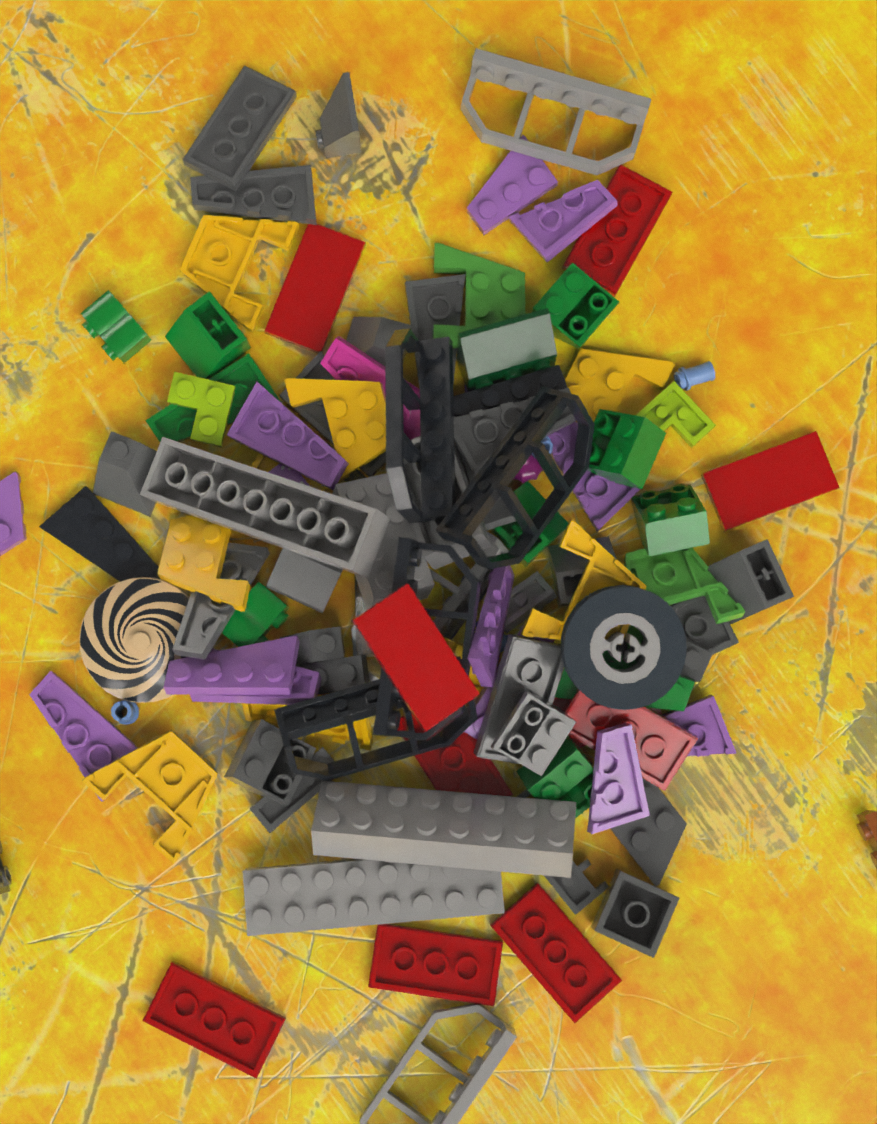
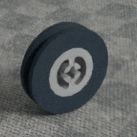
[560,585,687,710]

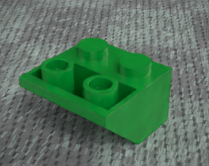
[532,263,619,349]
[165,291,251,379]
[587,409,666,489]
[483,481,568,568]
[631,484,710,556]
[516,736,594,819]

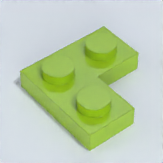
[167,372,236,447]
[636,381,716,448]

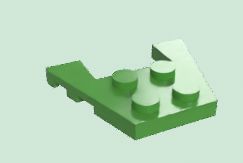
[433,243,525,348]
[624,548,745,649]

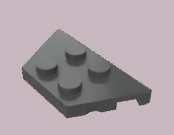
[610,778,687,886]

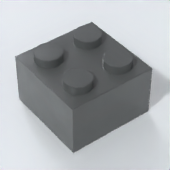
[591,869,679,958]

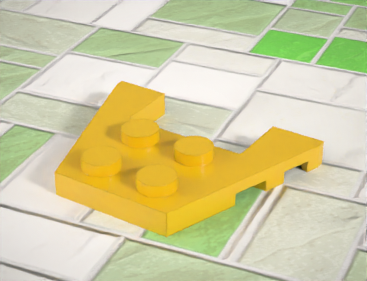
[179,215,299,333]
[565,348,675,422]
[284,378,386,492]
[157,515,251,612]
[521,520,647,645]
[83,730,218,864]

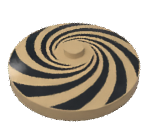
[79,577,190,703]

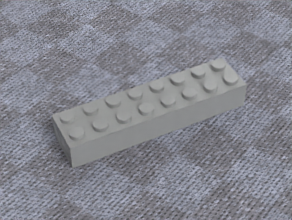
[140,437,391,578]
[311,781,576,878]
[242,859,505,936]

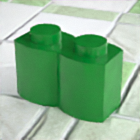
[80,290,151,363]
[222,582,289,647]

